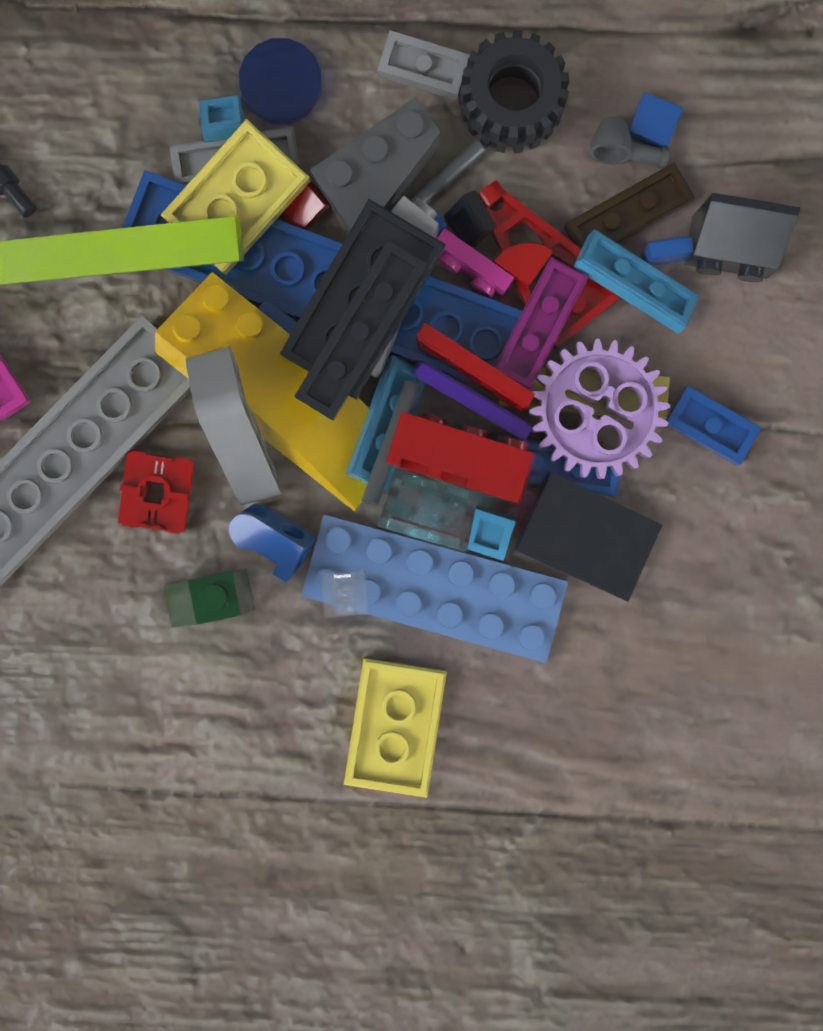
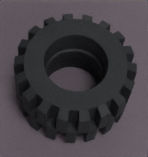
[460,30,570,154]

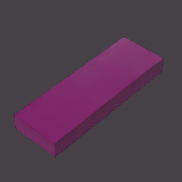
[494,257,589,390]

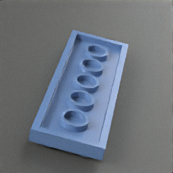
[301,515,568,663]

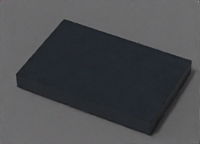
[513,472,663,602]

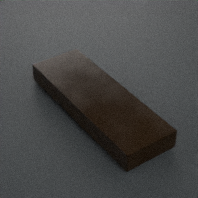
[564,162,695,249]

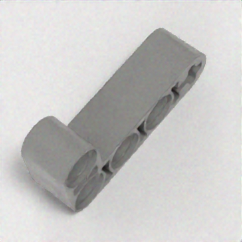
[185,346,282,506]

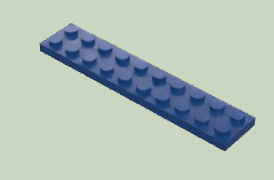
[122,170,522,388]

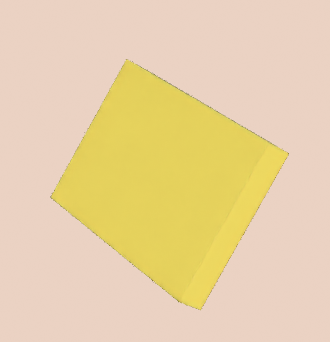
[161,119,312,275]
[344,657,447,798]

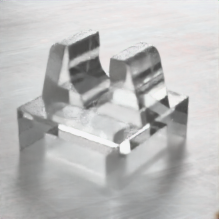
[321,570,368,618]

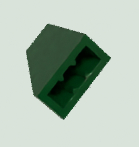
[163,569,255,627]

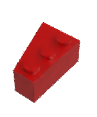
[386,411,536,505]

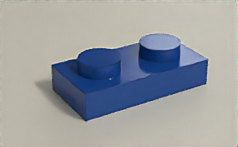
[666,386,761,466]

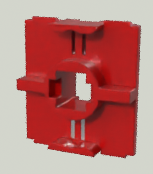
[118,450,195,534]

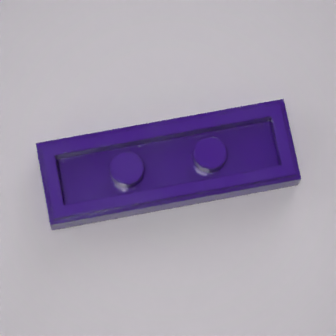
[410,359,532,441]

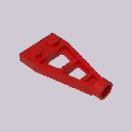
[478,180,621,350]

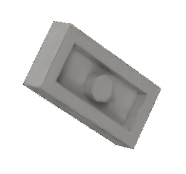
[377,30,470,100]

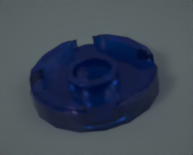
[239,38,322,125]

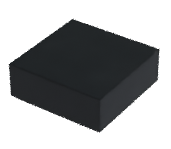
[444,190,497,248]

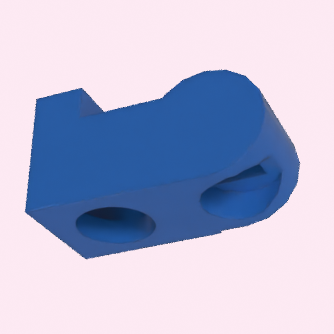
[229,504,317,583]

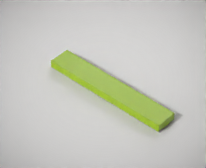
[0,216,244,285]

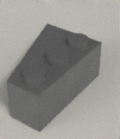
[310,97,441,234]

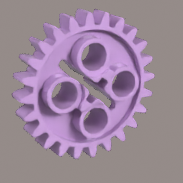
[528,339,670,479]

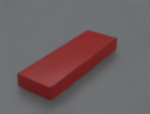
[416,323,535,413]

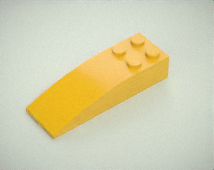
[155,272,369,511]

